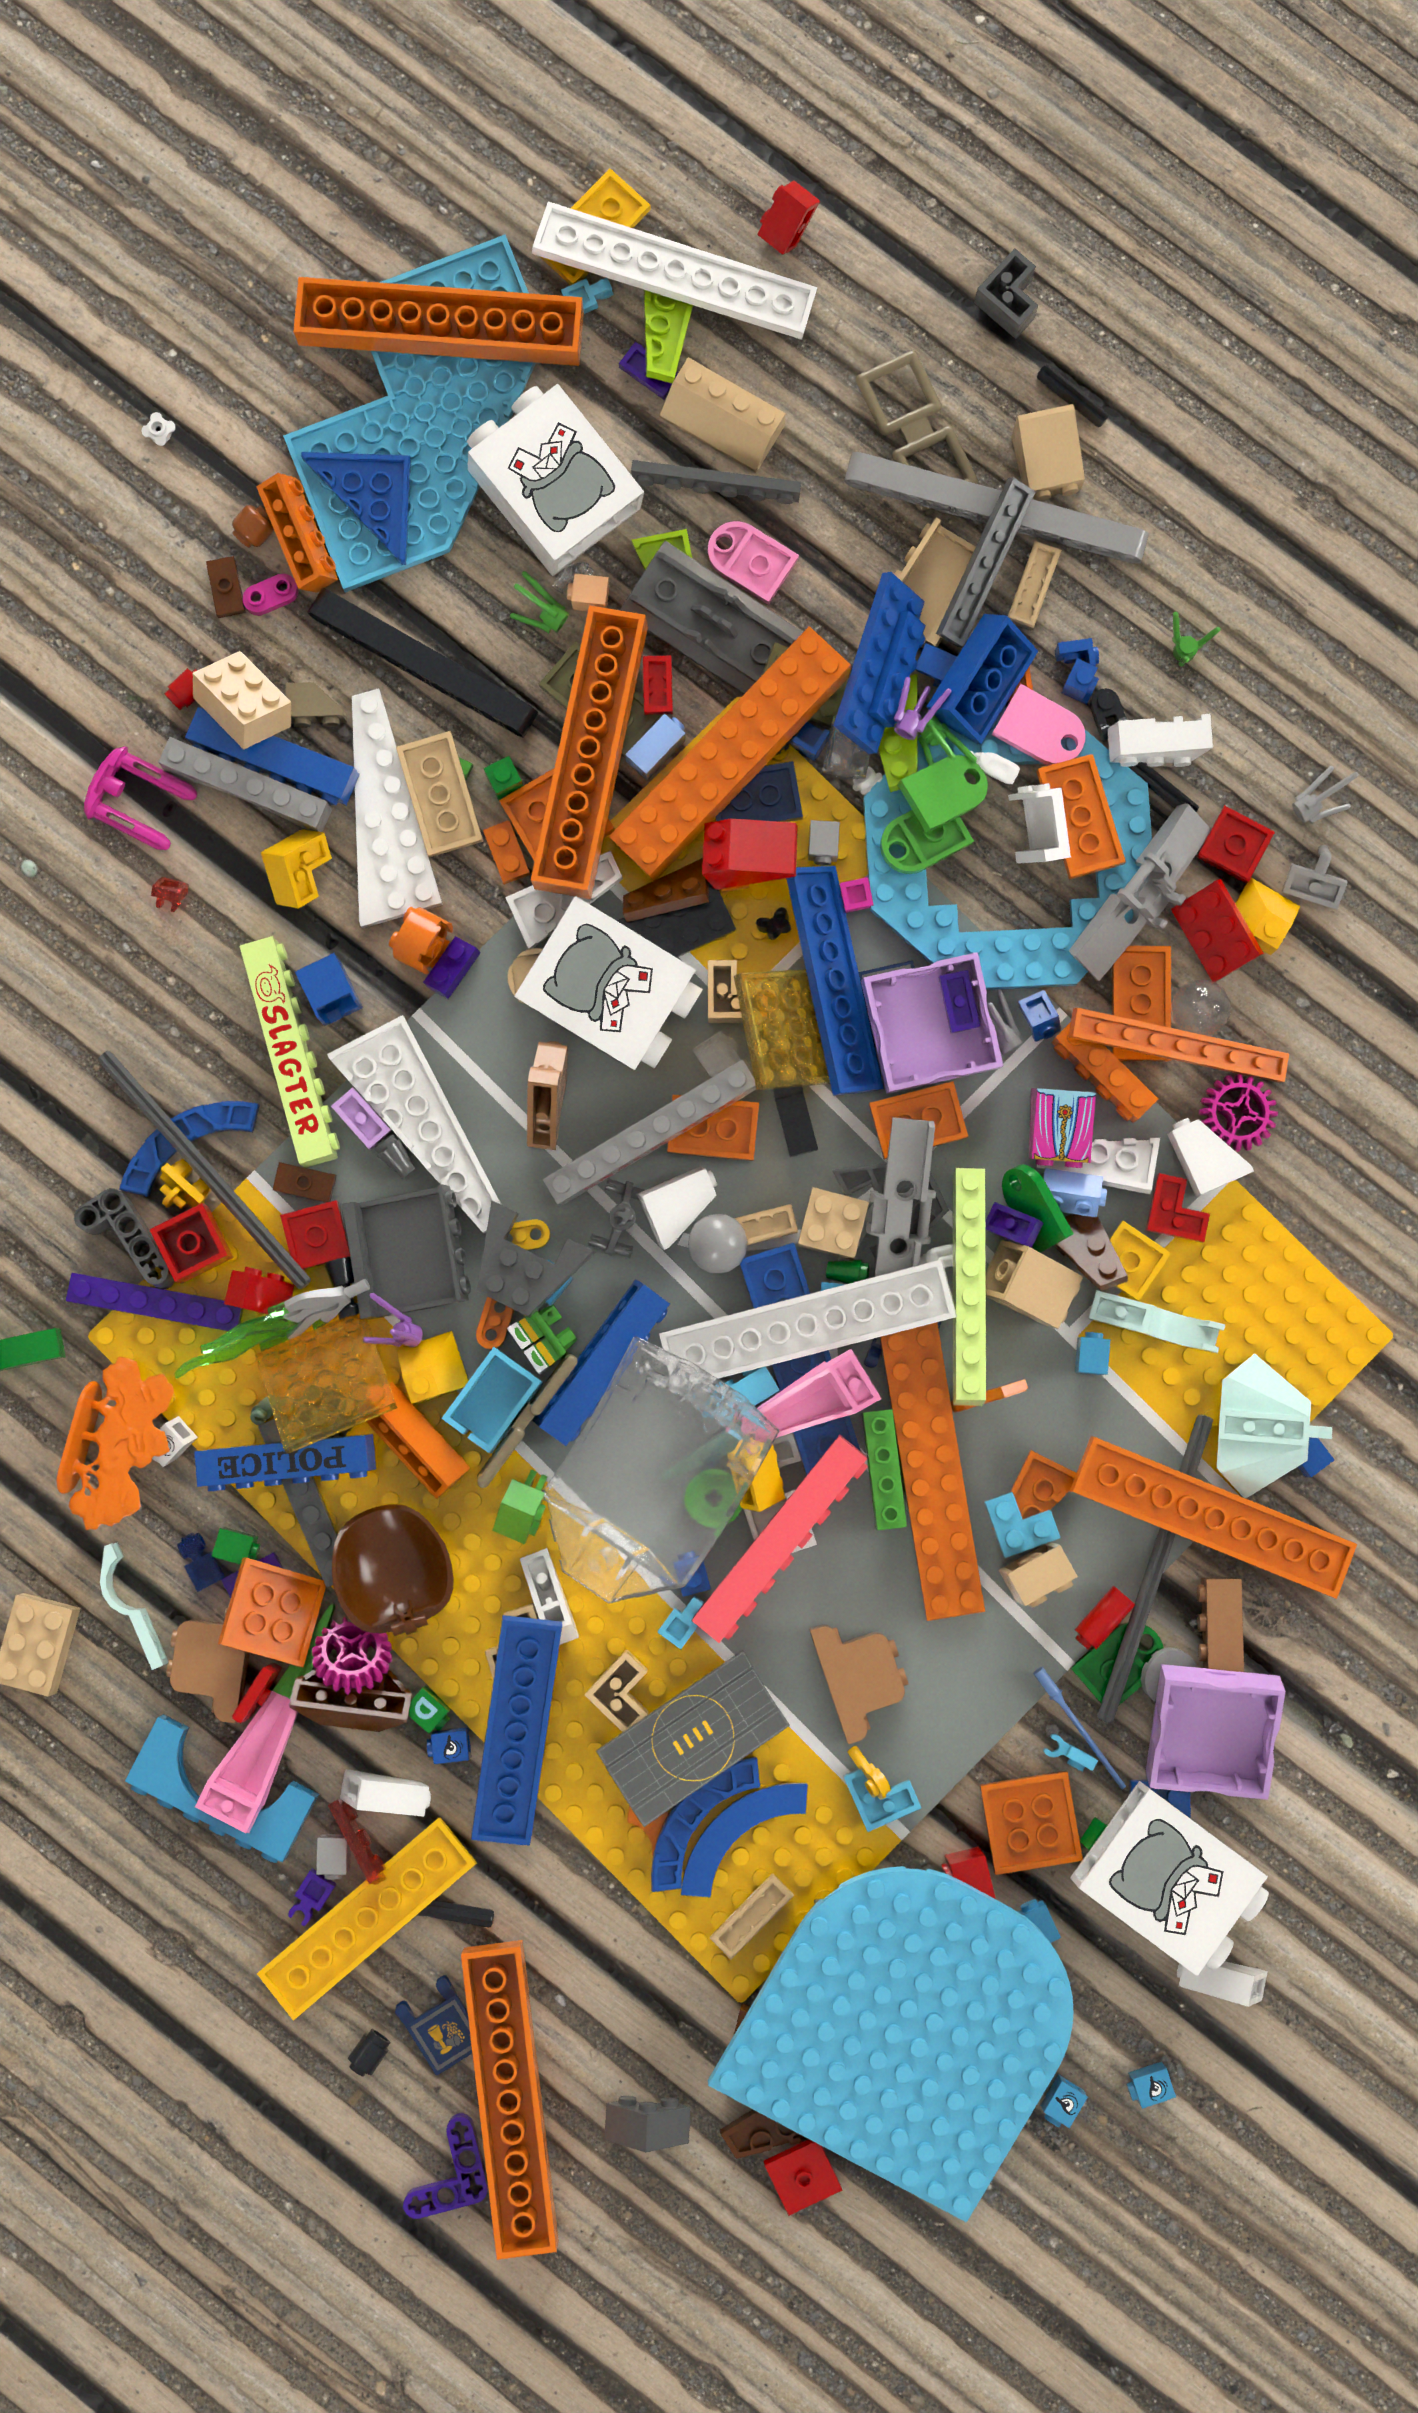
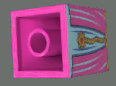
[1029,1088,1096,1168]

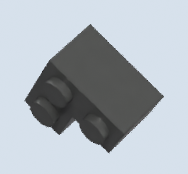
[974,248,1038,339]
[605,2096,690,2153]

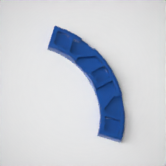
[119,1101,260,1197]
[651,1756,760,1892]
[681,1783,808,1897]

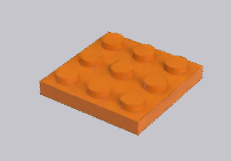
[499,768,615,862]
[218,1558,326,1668]
[980,1771,1083,1875]

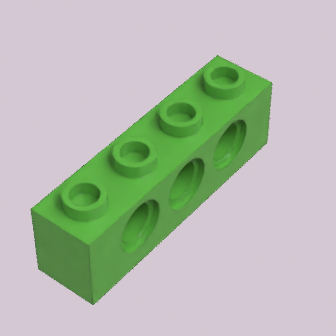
[861,1409,907,1530]

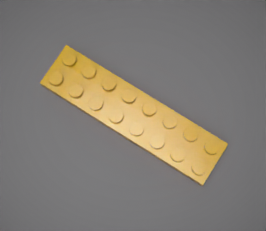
[257,1817,477,2021]

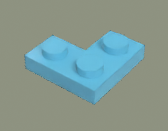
[984,1492,1061,1558]
[843,1769,922,1832]

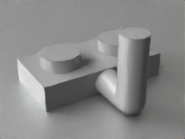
[1282,845,1347,909]

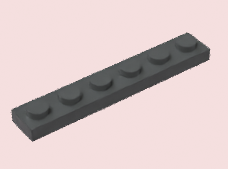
[631,460,801,504]
[936,477,1035,647]
[258,1414,338,1588]

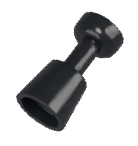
[324,1257,360,1320]

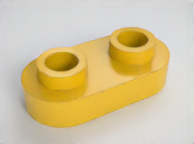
[509,1219,550,1251]

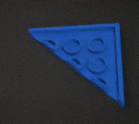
[301,452,411,565]

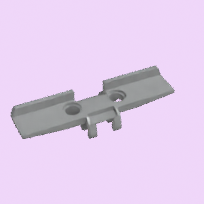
[1069,804,1211,981]
[866,1117,936,1277]

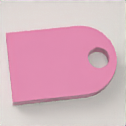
[708,521,799,605]
[992,684,1086,766]

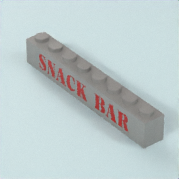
[543,1059,761,1205]

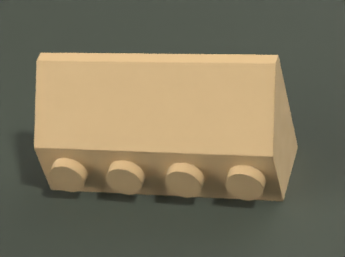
[660,357,786,473]

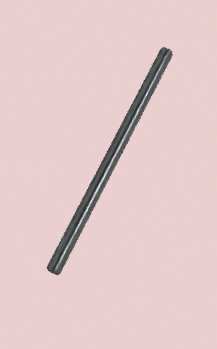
[98,1051,311,1289]
[1097,1414,1213,1723]

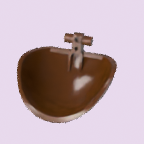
[332,1504,454,1636]

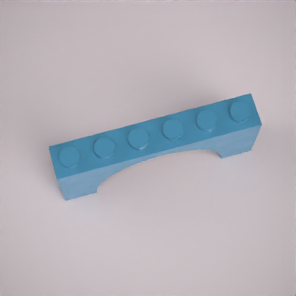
[125,1714,319,1863]

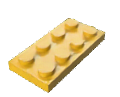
[539,168,651,285]

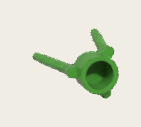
[510,571,569,634]
[1172,612,1221,666]
[918,715,977,766]

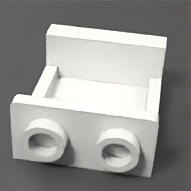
[1008,783,1071,863]

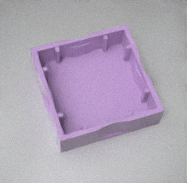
[861,952,1003,1094]
[1146,1664,1286,1800]

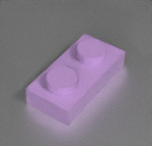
[331,1087,392,1150]

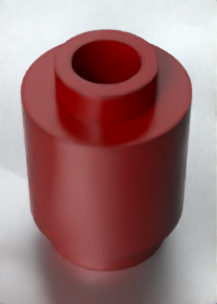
[164,668,197,710]

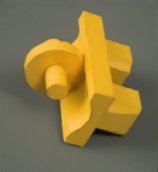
[160,1159,212,1209]

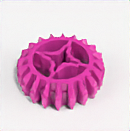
[1198,1074,1278,1152]
[312,1616,392,1695]

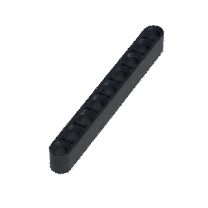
[307,588,538,738]

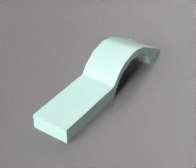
[1089,1290,1225,1354]
[100,1542,168,1670]

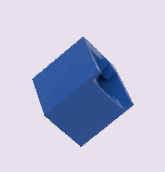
[295,953,363,1026]

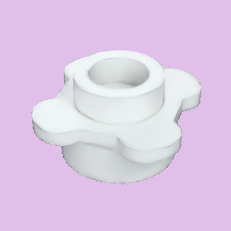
[141,412,175,446]
[853,767,883,795]

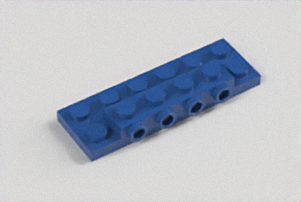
[833,572,926,754]

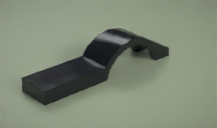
[758,1025,818,1157]

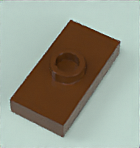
[206,556,246,618]
[272,1162,337,1203]

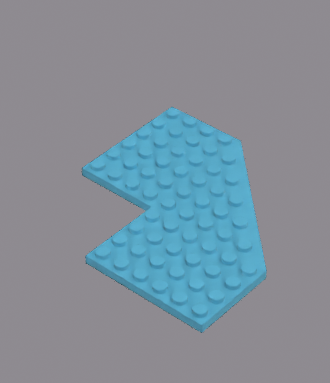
[283,235,536,592]

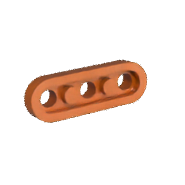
[476,1296,514,1350]

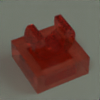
[151,877,189,912]

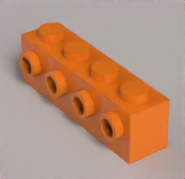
[256,473,339,593]
[1051,1022,1158,1123]
[358,1382,470,1499]

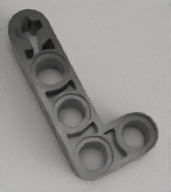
[74,1188,175,1289]

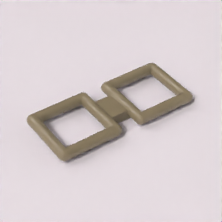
[856,350,978,511]
[477,1353,578,1488]

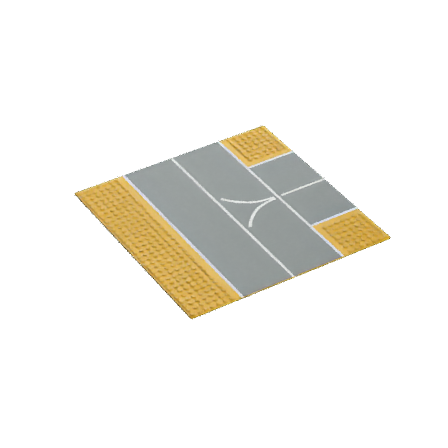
[88,697,1393,2003]

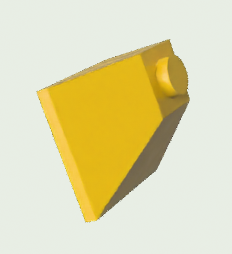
[1235,878,1300,956]
[397,1331,469,1405]

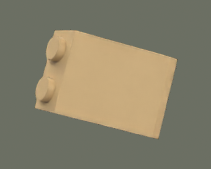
[1011,404,1085,502]
[985,1240,1083,1329]

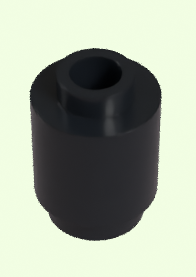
[348,2029,391,2077]

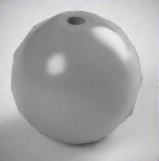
[688,1214,748,1273]

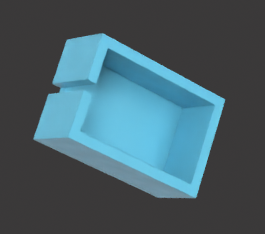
[441,1347,543,1453]

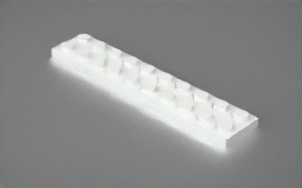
[532,202,817,340]
[659,1260,957,1390]

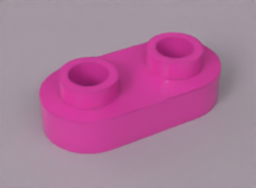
[243,574,299,616]

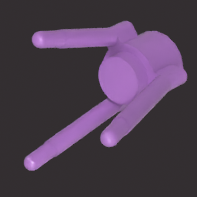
[894,677,951,740]
[363,1293,423,1347]

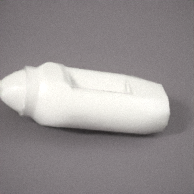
[970,751,1020,784]
[919,1243,953,1268]

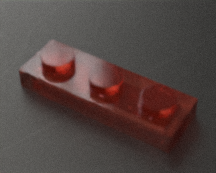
[328,1799,386,1885]

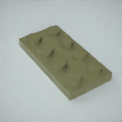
[539,641,662,759]

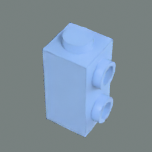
[625,714,686,781]
[1043,1168,1107,1217]

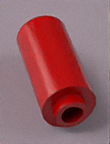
[1074,1586,1136,1650]

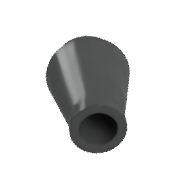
[375,1135,415,1178]

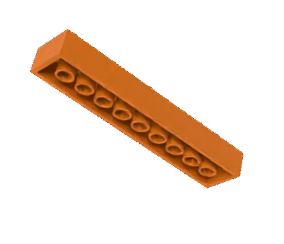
[293,277,584,366]
[531,605,648,899]
[609,626,852,881]
[461,1940,559,2260]

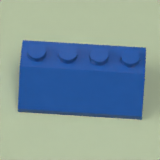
[926,614,1038,744]

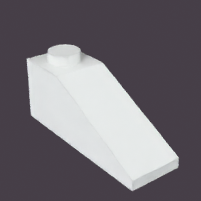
[520,1548,579,1645]

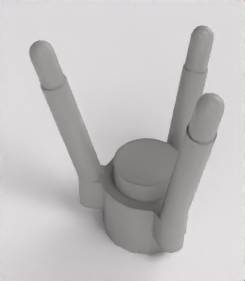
[1292,766,1359,824]
[988,989,1022,1055]

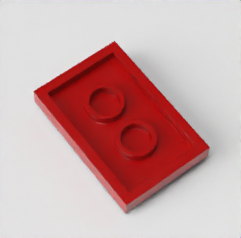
[1171,879,1264,983]

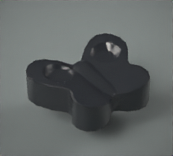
[756,907,791,940]

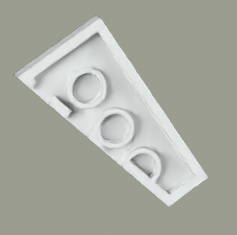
[505,851,623,949]
[1036,1138,1160,1194]

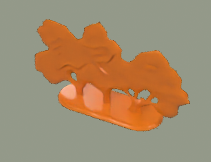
[56,1356,174,1530]

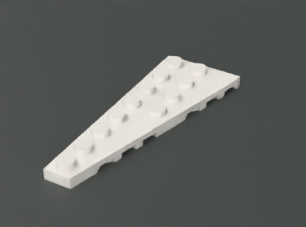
[352,688,443,929]
[327,1015,501,1233]

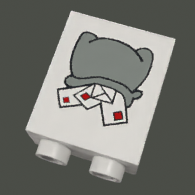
[467,384,644,576]
[514,896,703,1070]
[1070,1781,1269,1976]

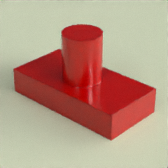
[643,655,673,715]

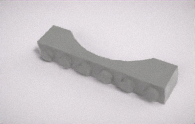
[158,737,332,832]

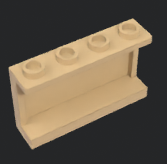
[894,517,976,648]

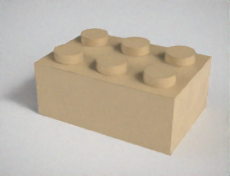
[193,651,291,749]
[999,1542,1078,1608]
[0,1593,81,1697]

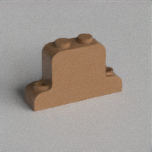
[527,1041,568,1150]
[166,1607,250,1723]
[809,1625,909,1745]

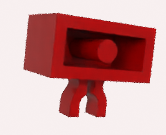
[757,180,820,255]
[224,1267,295,1318]

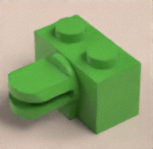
[492,1470,548,1544]

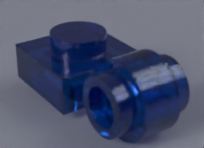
[177,1532,225,1592]

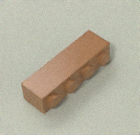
[1197,1577,1244,1672]

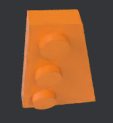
[992,1450,1076,1530]

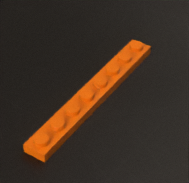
[1068,1008,1289,1083]

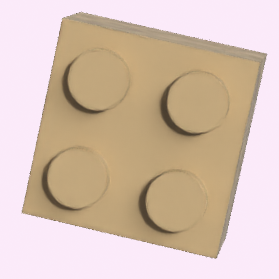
[797,1187,869,1260]

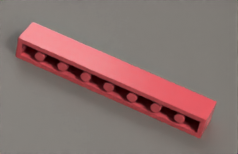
[692,1435,868,1643]

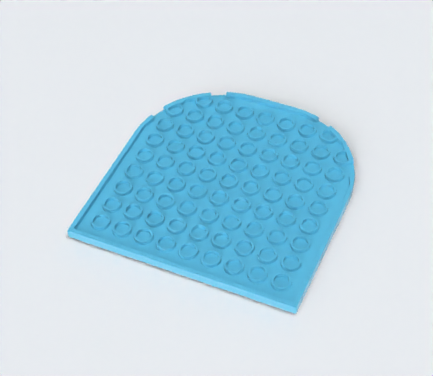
[707,1866,1074,2222]

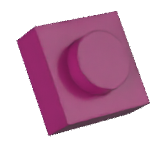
[840,877,874,913]

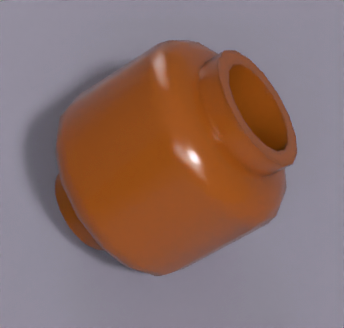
[232,505,274,548]

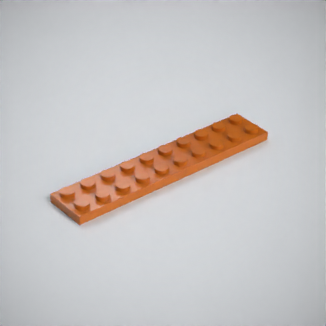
[880,1322,985,1621]
[1070,1436,1357,1599]

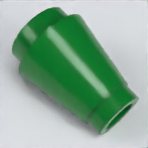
[826,1259,870,1284]

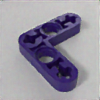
[403,2113,488,2219]

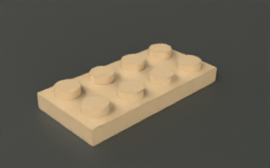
[396,731,483,858]

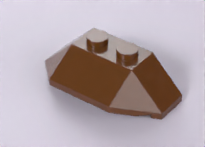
[289,1661,412,1732]

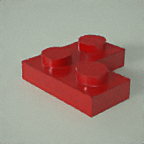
[1146,1173,1210,1243]

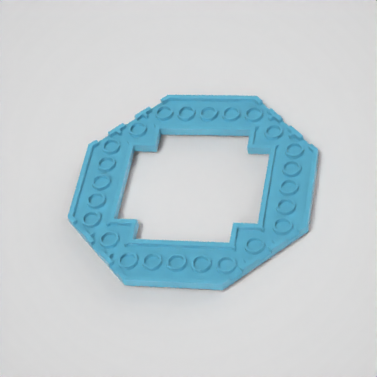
[863,707,1152,990]

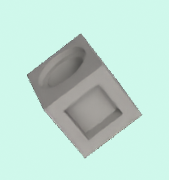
[808,820,840,866]
[316,1834,351,1880]

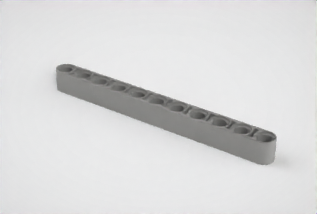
[844,452,1149,564]

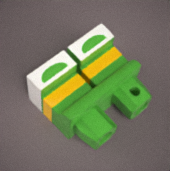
[507,1305,578,1375]

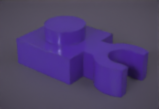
[288,1868,337,1926]

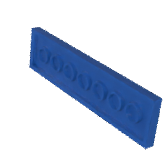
[786,866,884,1096]
[740,1243,861,1475]
[471,1615,562,1846]

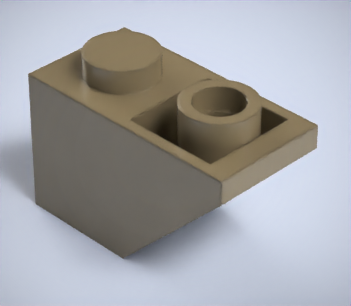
[285,682,347,728]

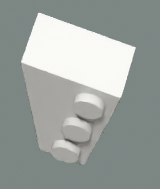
[1108,714,1213,767]

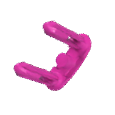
[84,746,197,850]

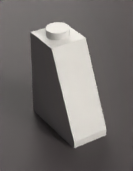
[1167,1118,1254,1197]
[637,1166,717,1250]
[340,1769,431,1817]
[1177,1961,1268,2007]

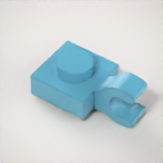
[561,278,614,314]
[658,1595,704,1649]
[1043,1734,1098,1772]

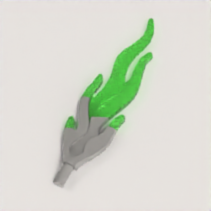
[175,1279,370,1378]

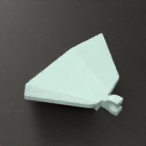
[1217,1354,1332,1498]

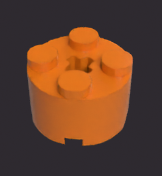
[389,907,453,974]

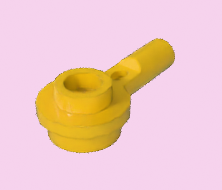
[847,1746,891,1800]

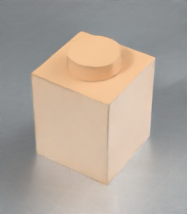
[567,574,610,612]

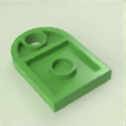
[897,755,988,833]
[880,810,974,874]

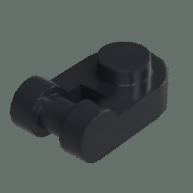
[1090,688,1128,742]

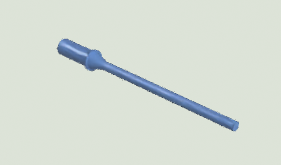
[1033,1667,1126,1789]

